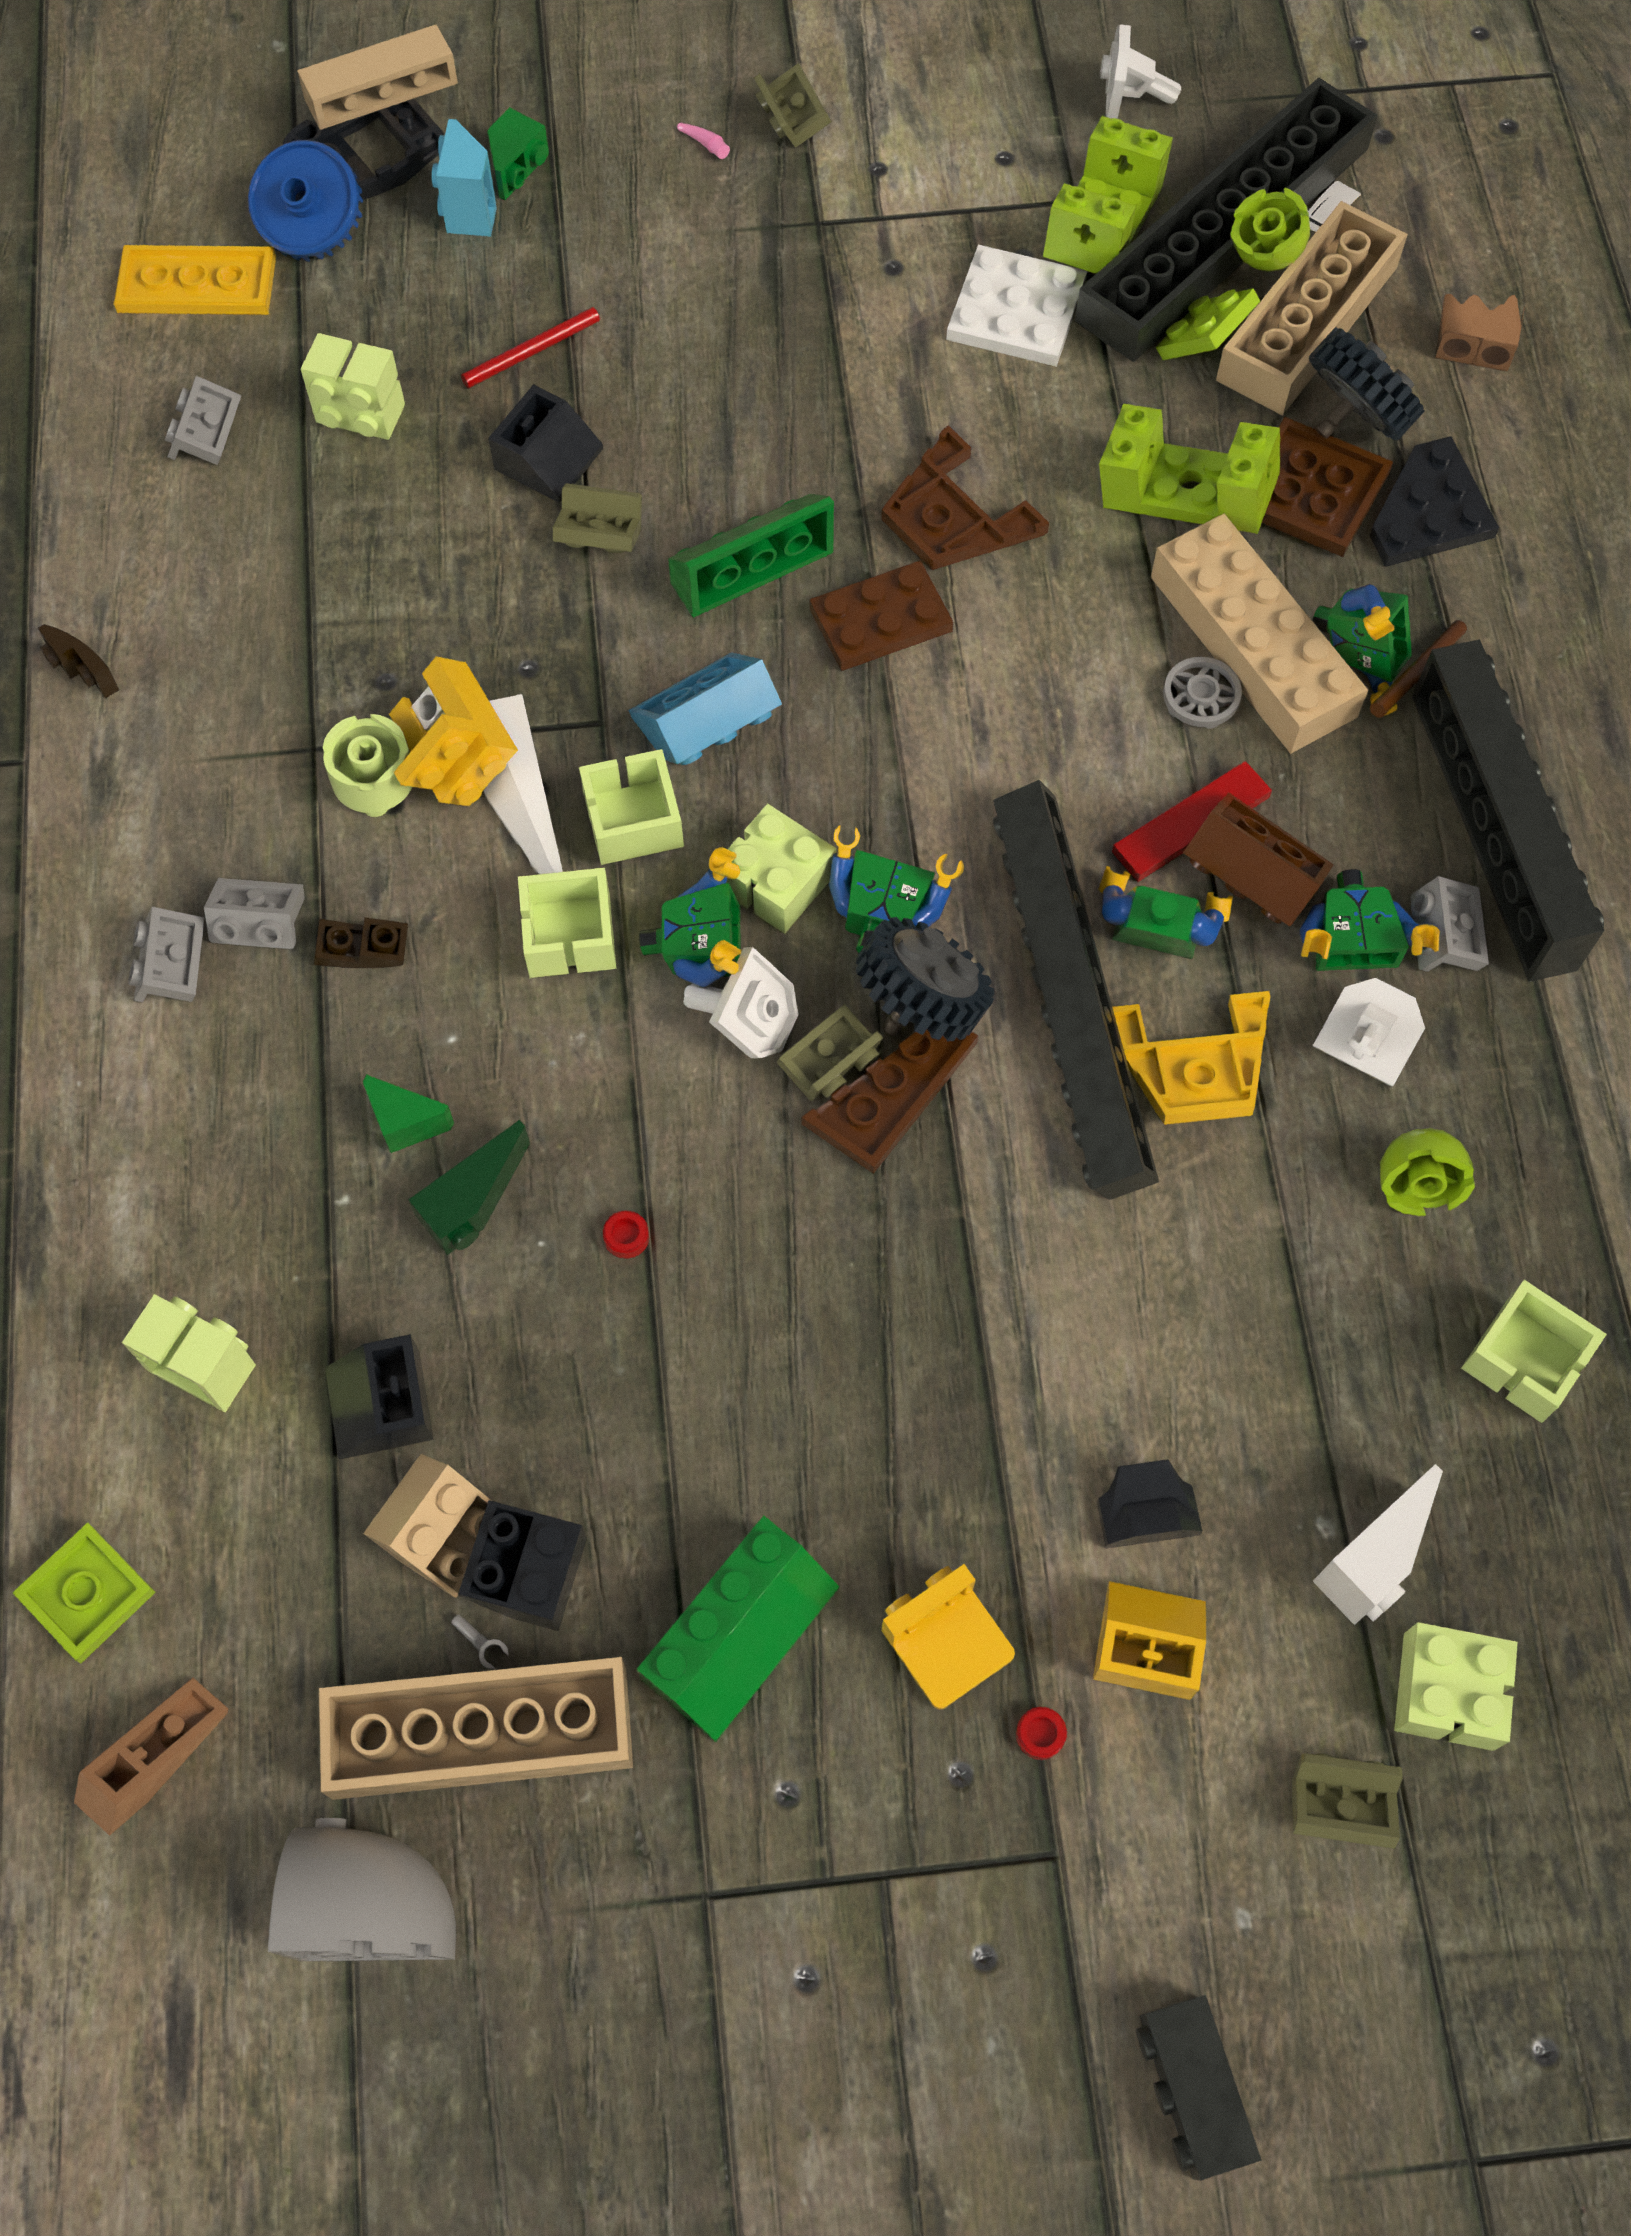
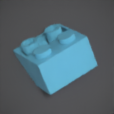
[432,119,497,237]

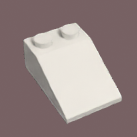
[1313,1464,1443,1625]

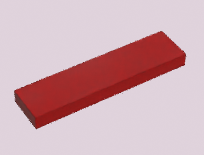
[1112,761,1272,882]

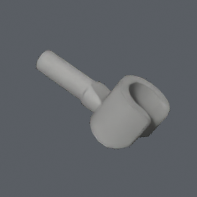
[451,1614,509,1670]

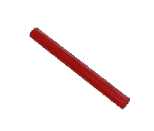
[461,307,600,389]

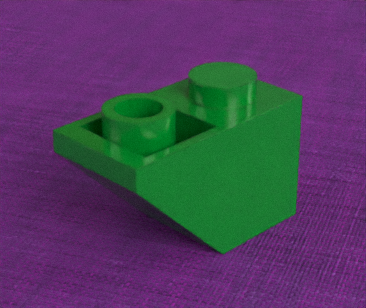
[487,107,549,200]

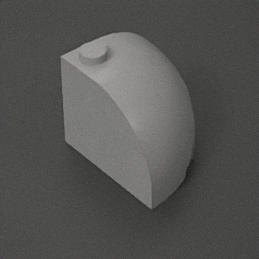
[268,1818,456,1961]

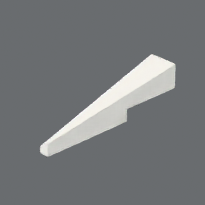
[483,694,563,874]

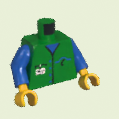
[1312,584,1412,716]
[829,825,964,953]
[639,847,741,987]
[1098,866,1233,959]
[1299,869,1440,971]

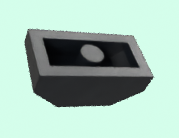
[1097,1459,1203,1549]

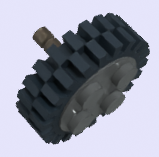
[1308,327,1424,441]
[855,917,995,1041]

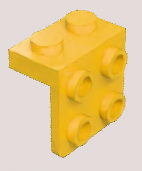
[881,1564,1015,1709]

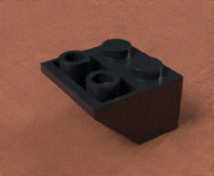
[488,384,603,503]
[325,1334,434,1459]
[458,1500,587,1631]

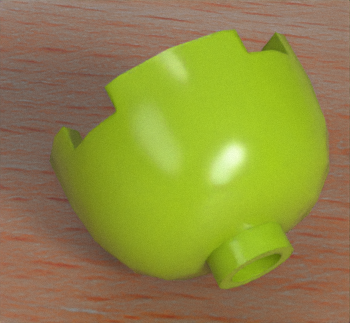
[1231,188,1310,272]
[1380,1128,1475,1216]

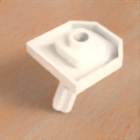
[1100,25,1181,119]
[683,947,798,1058]
[1313,978,1425,1087]

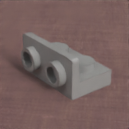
[164,376,241,465]
[1411,876,1489,972]
[204,878,305,949]
[128,907,204,1002]

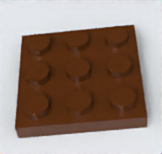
[1262,417,1393,557]

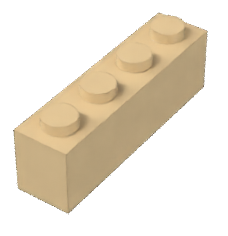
[297,24,458,130]

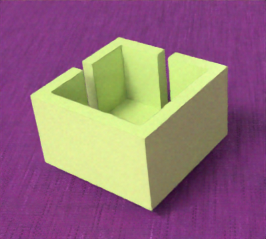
[301,333,405,440]
[579,749,684,865]
[726,803,836,934]
[518,868,617,978]
[1461,1280,1607,1423]
[122,1294,256,1412]
[1394,1622,1518,1751]

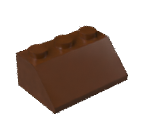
[1183,793,1334,927]

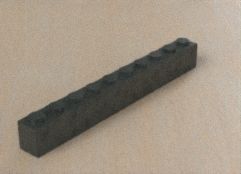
[993,780,1159,1200]

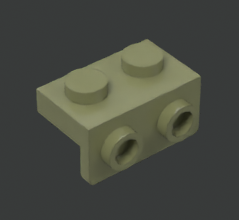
[754,63,832,148]
[553,483,642,553]
[777,1004,883,1102]
[1292,1753,1403,1849]

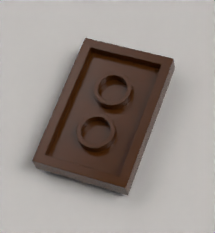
[810,560,954,671]

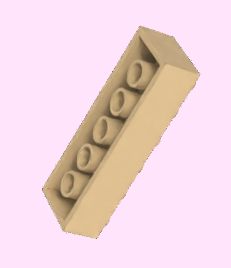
[1216,201,1408,416]
[1151,514,1368,754]
[319,1657,633,1800]

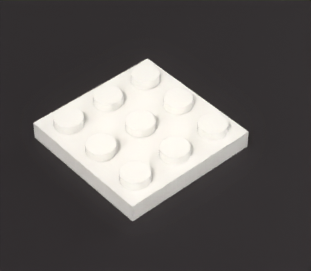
[946,245,1087,367]

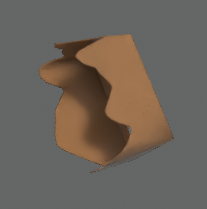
[1435,294,1526,371]

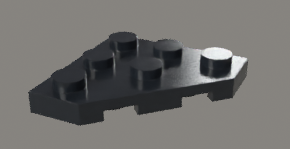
[1370,436,1499,567]

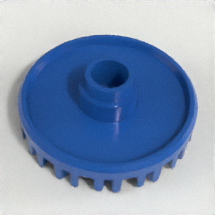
[248,140,363,262]

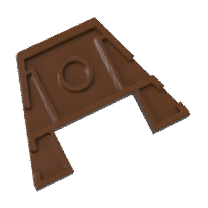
[881,425,1049,570]

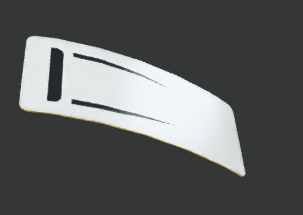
[1308,181,1361,232]

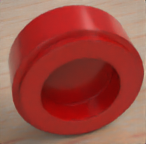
[603,1210,649,1259]
[1016,1707,1067,1760]

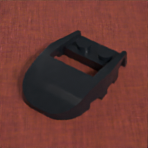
[282,98,444,200]

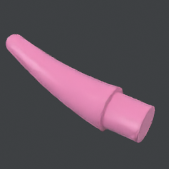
[677,123,730,159]

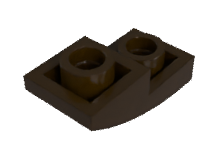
[38,624,119,698]
[314,917,408,968]

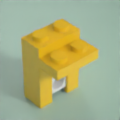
[389,656,518,806]

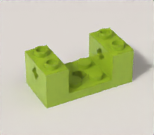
[1043,116,1173,274]
[1099,404,1280,534]

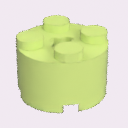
[323,714,412,817]

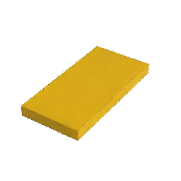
[114,245,276,315]

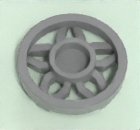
[1163,657,1242,729]

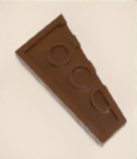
[801,1029,978,1174]

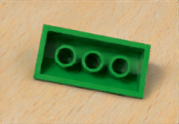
[668,493,834,618]
[636,1515,840,1742]

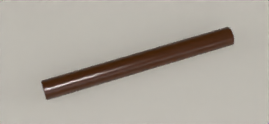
[1370,620,1467,718]

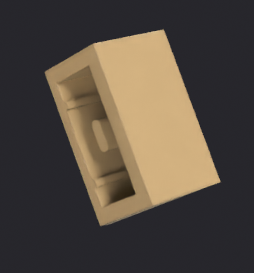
[363,1454,492,1598]

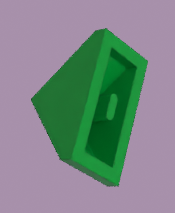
[363,1074,454,1153]

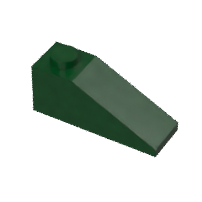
[408,1120,530,1255]

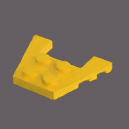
[1112,991,1270,1125]

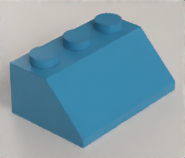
[628,652,782,765]

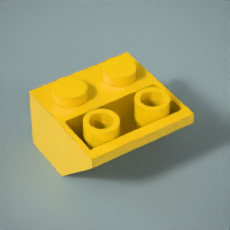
[1093,1581,1206,1700]

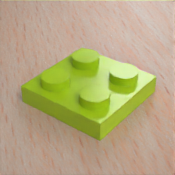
[1156,288,1261,360]
[13,1522,156,1664]

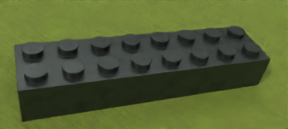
[1412,639,1605,982]

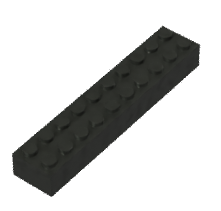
[1075,77,1378,362]

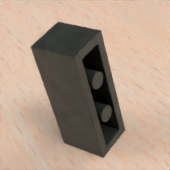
[1136,1994,1262,2181]

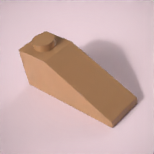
[74,1678,228,1836]

